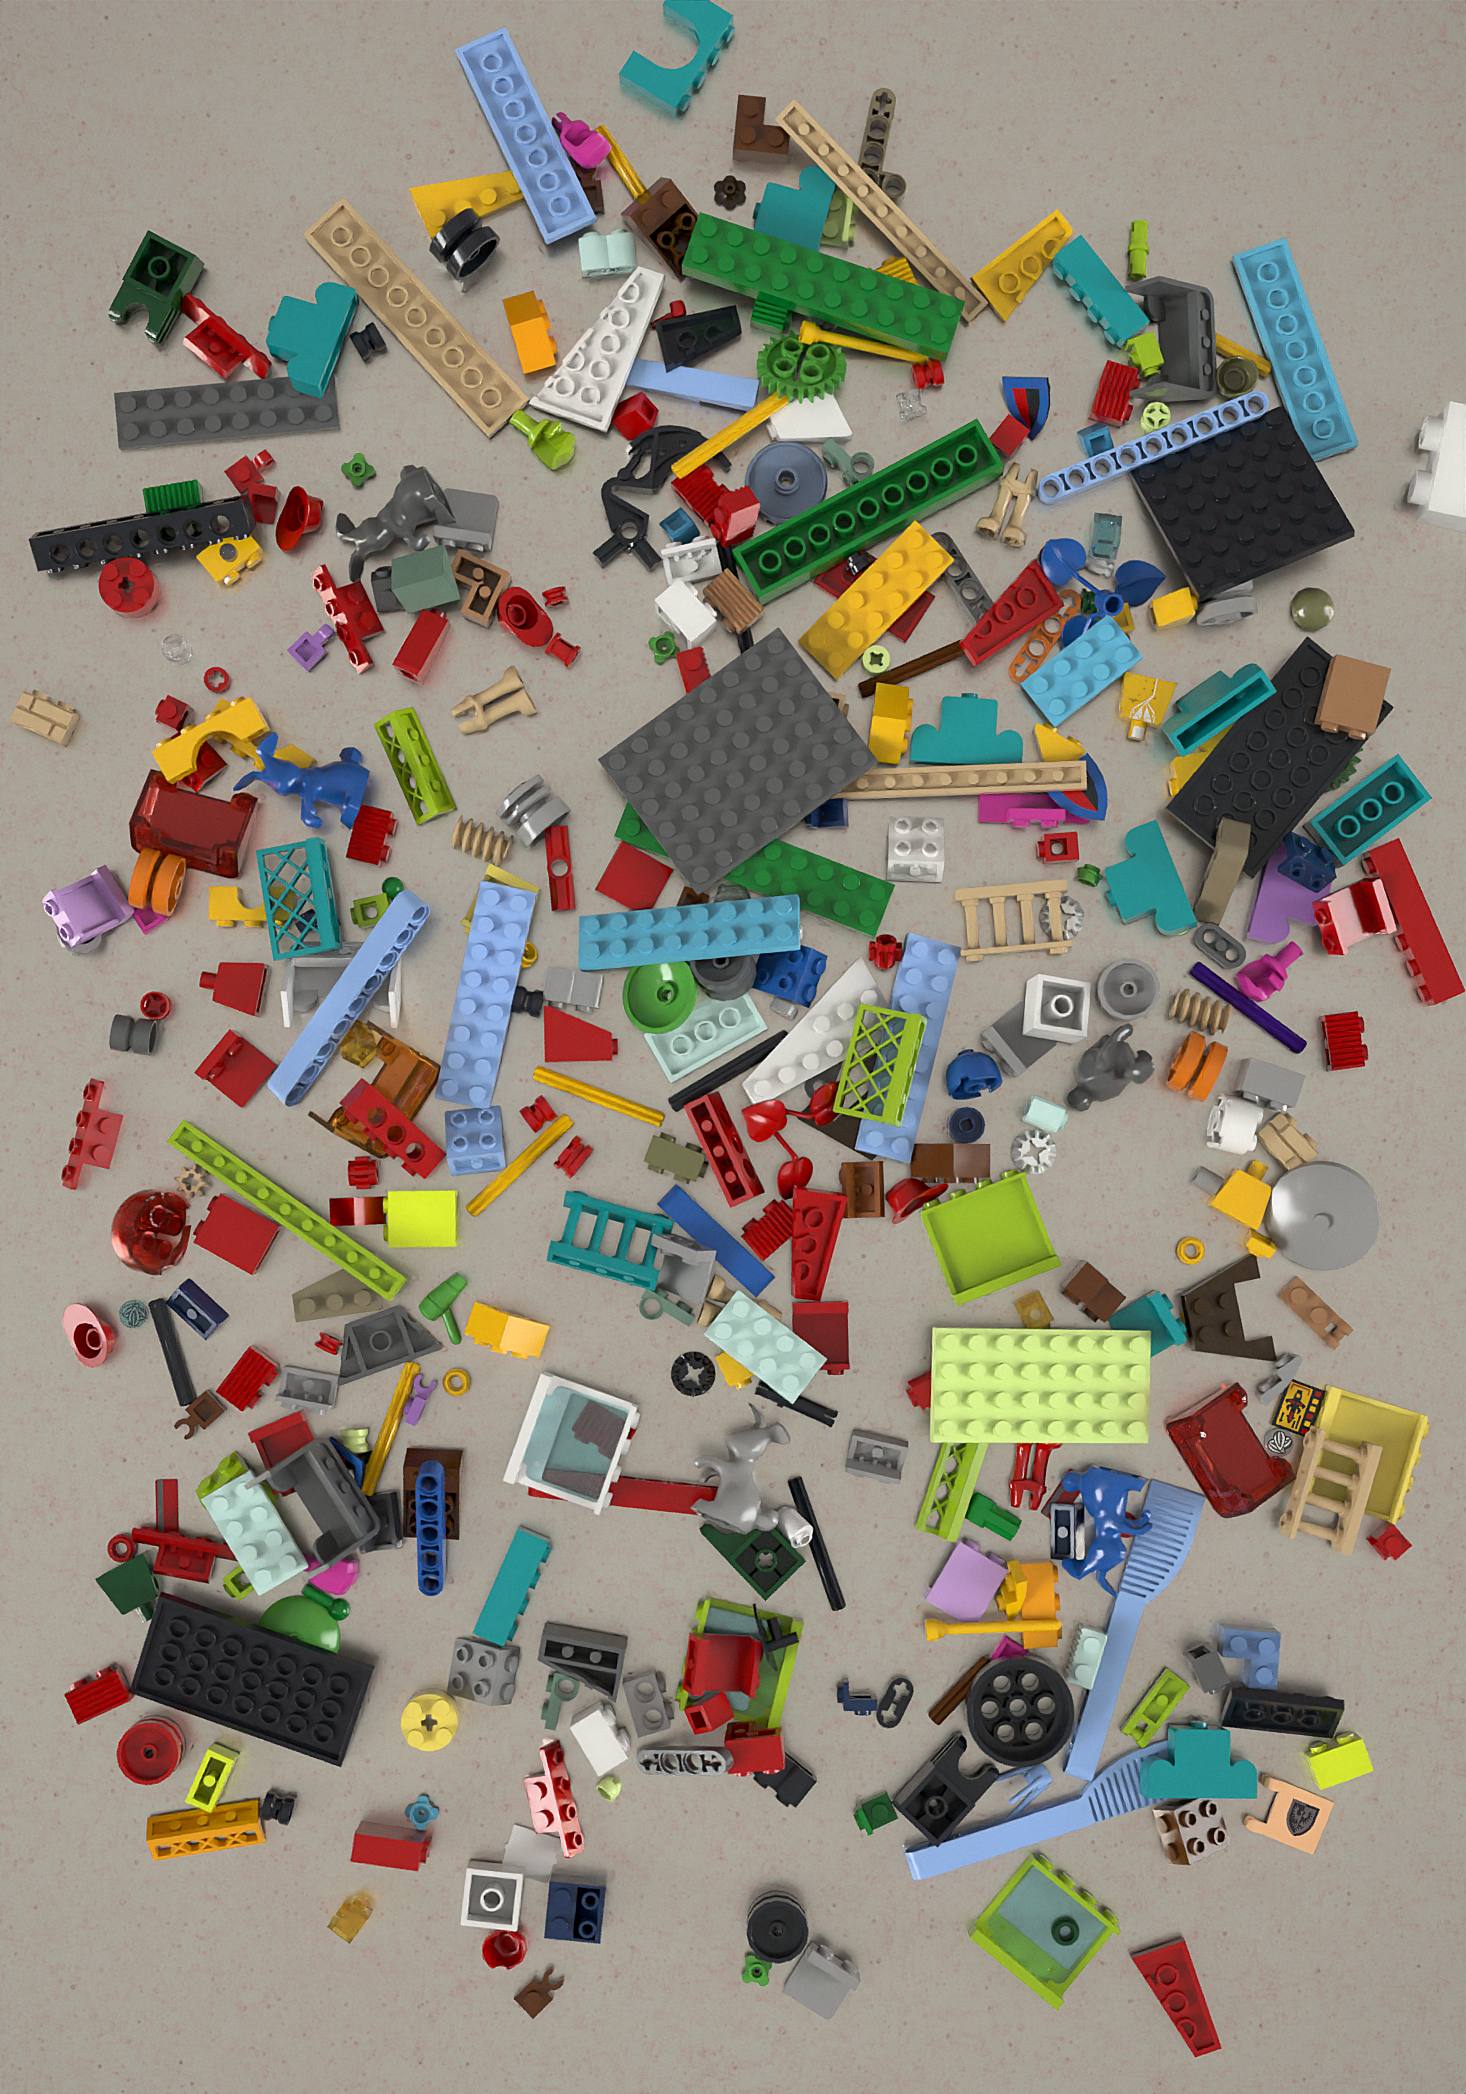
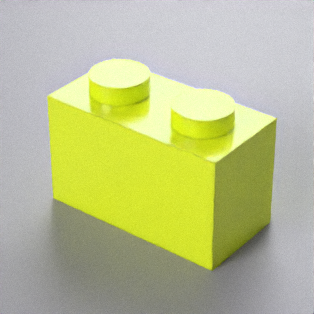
[1304,1732,1374,1790]
[185,1743,239,1813]

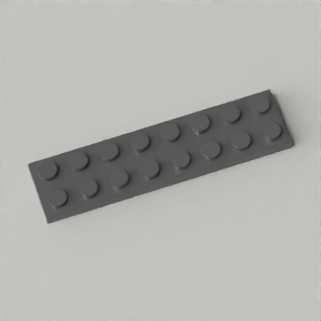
[114,372,341,450]

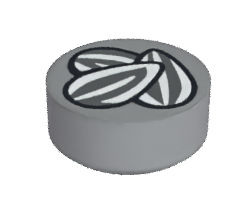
[769,998,798,1020]
[1264,1428,1294,1457]

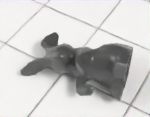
[335,465,457,583]
[1067,1023,1155,1112]

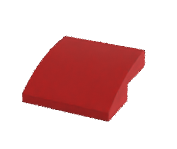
[595,841,674,911]

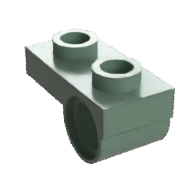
[822,437,874,486]
[639,1286,695,1327]
[541,1670,580,1730]

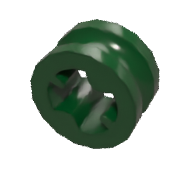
[1081,588,1097,613]

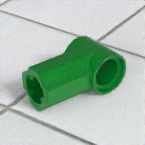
[965,1491,1022,1542]

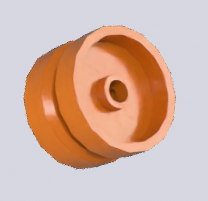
[128,847,186,916]
[1166,1031,1228,1102]

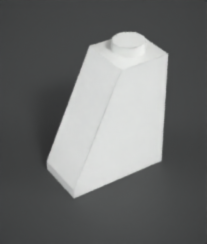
[766,392,853,444]

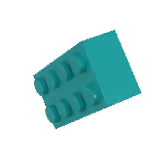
[1304,754,1432,869]

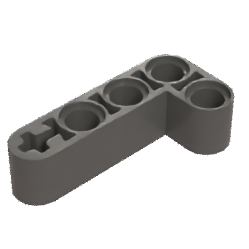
[931,532,993,626]

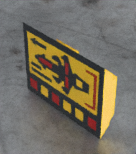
[1272,1379,1326,1437]

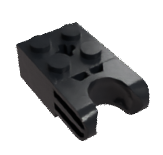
[891,1733,999,1848]

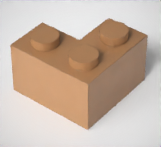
[451,549,512,629]

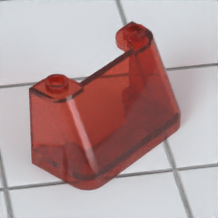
[129,769,258,879]
[1166,1382,1296,1519]

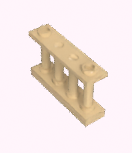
[955,879,1073,962]
[1279,1425,1383,1556]

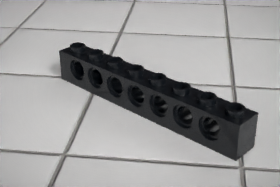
[28,494,257,574]

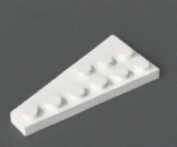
[528,266,666,432]
[742,956,889,1104]

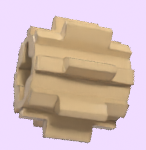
[174,1164,210,1199]

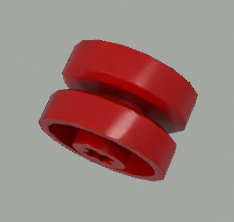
[116,1716,186,1786]

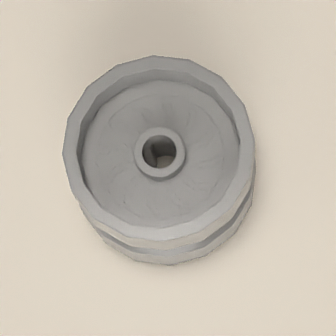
[1190,580,1258,626]
[1094,959,1160,1021]

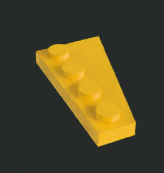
[409,171,526,241]
[970,209,1074,323]

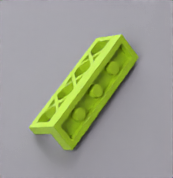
[374,707,457,825]
[915,1442,989,1543]

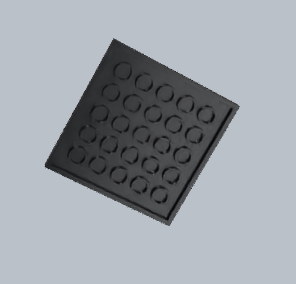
[1129,406,1355,602]

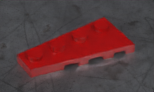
[959,559,1065,666]
[791,1186,848,1302]
[1131,1938,1222,2058]

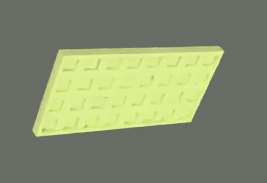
[930,1327,1151,1443]

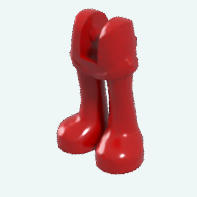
[1008,1443,1063,1511]

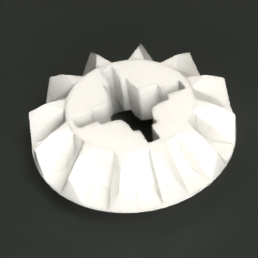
[1040,896,1084,940]
[1012,1130,1056,1174]

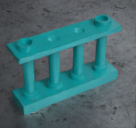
[546,1191,674,1291]

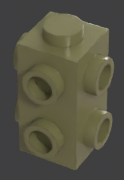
[644,1132,709,1185]

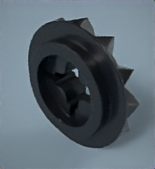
[671,1352,716,1397]

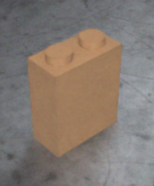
[1314,654,1391,740]

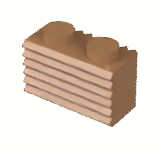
[702,568,765,635]

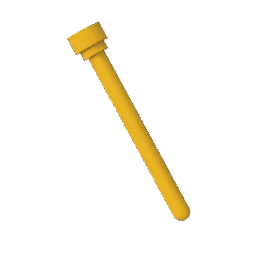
[799,320,929,364]
[925,1618,1062,1641]

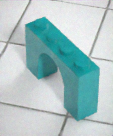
[619,0,735,118]

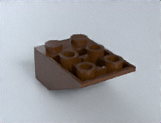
[621,177,699,281]
[403,1448,463,1540]

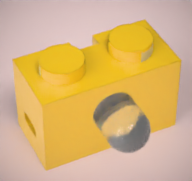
[196,535,264,587]

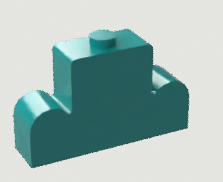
[752,166,837,251]
[266,282,359,399]
[1162,663,1277,757]
[909,693,1023,766]
[1104,819,1197,936]
[1140,1721,1257,1799]

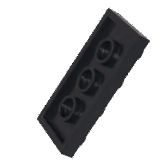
[1221,1687,1345,1739]

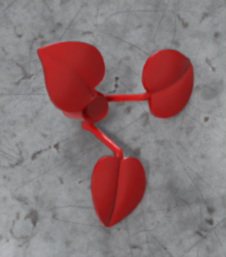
[741,1080,845,1200]

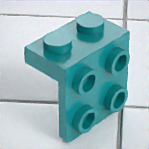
[1108,1290,1188,1358]

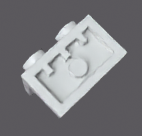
[886,816,945,882]

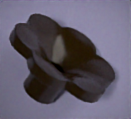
[714,175,746,211]

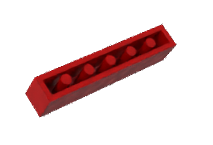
[1362,838,1466,1006]

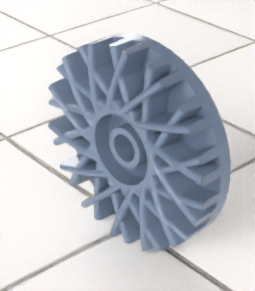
[745,441,828,525]

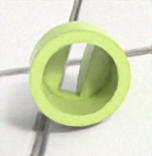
[596,1777,621,1802]

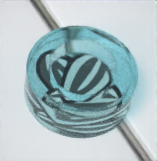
[119,1300,149,1328]

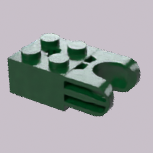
[108,230,205,345]
[699,1524,806,1601]

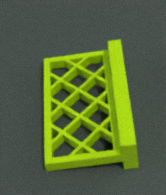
[833,1003,927,1128]

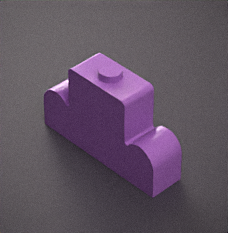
[1245,833,1332,945]

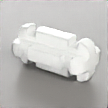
[1083,552,1115,577]

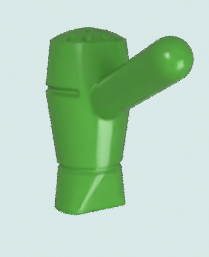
[418,1272,467,1345]

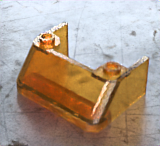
[308,1020,441,1159]

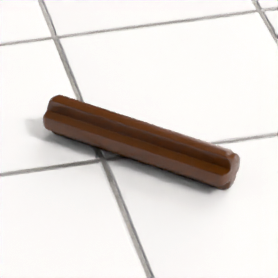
[928,1656,991,1725]

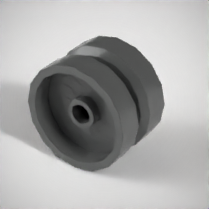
[690,955,757,1001]

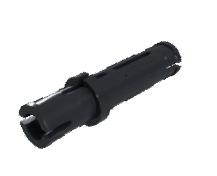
[754,1379,838,1428]

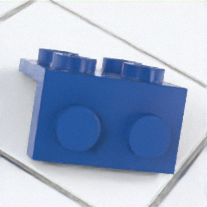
[752,945,828,1008]

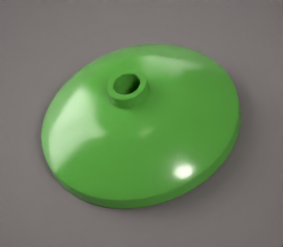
[622,961,698,1034]
[258,1595,340,1653]

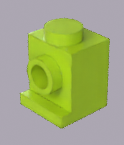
[1124,331,1164,379]
[350,893,390,929]
[222,1565,254,1601]

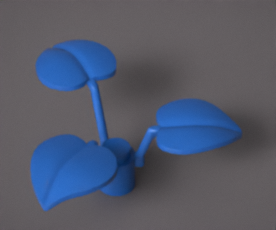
[1041,538,1166,649]

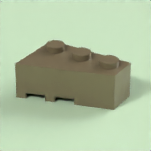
[292,1254,383,1322]

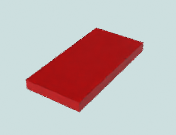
[813,550,936,643]

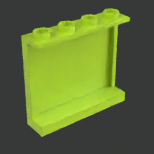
[919,1168,1062,1306]

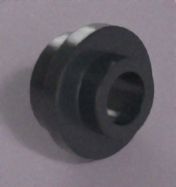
[845,551,872,576]

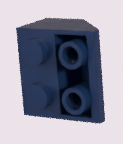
[544,1873,606,1944]

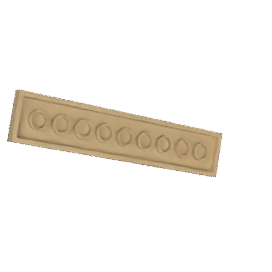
[302,197,530,439]

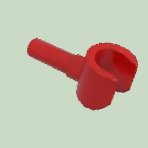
[650,300,686,329]

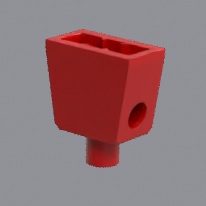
[199,962,269,1017]

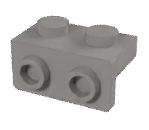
[275,1366,339,1415]
[845,1429,908,1484]

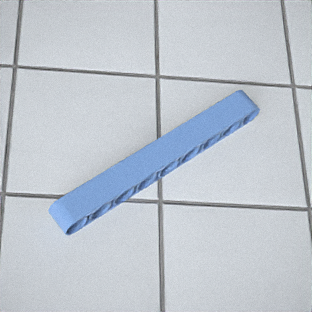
[1037,391,1269,505]
[268,889,430,1107]

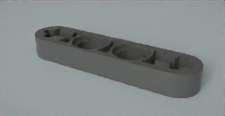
[636,1745,733,1776]

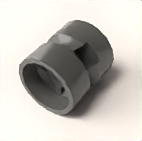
[109,1014,157,1056]

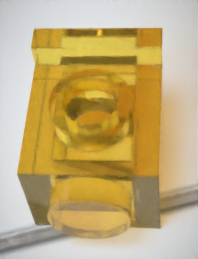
[339,1020,382,1069]
[1012,1289,1054,1329]
[327,1895,373,1944]

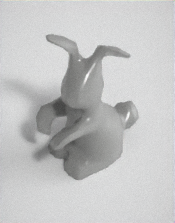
[690,1404,790,1535]

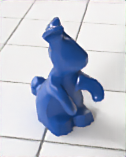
[233,733,370,830]
[1062,1465,1153,1598]

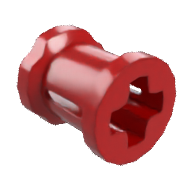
[545,632,581,668]

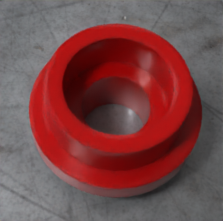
[107,1534,136,1563]

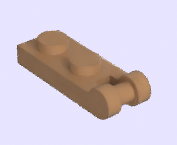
[1277,1276,1354,1350]

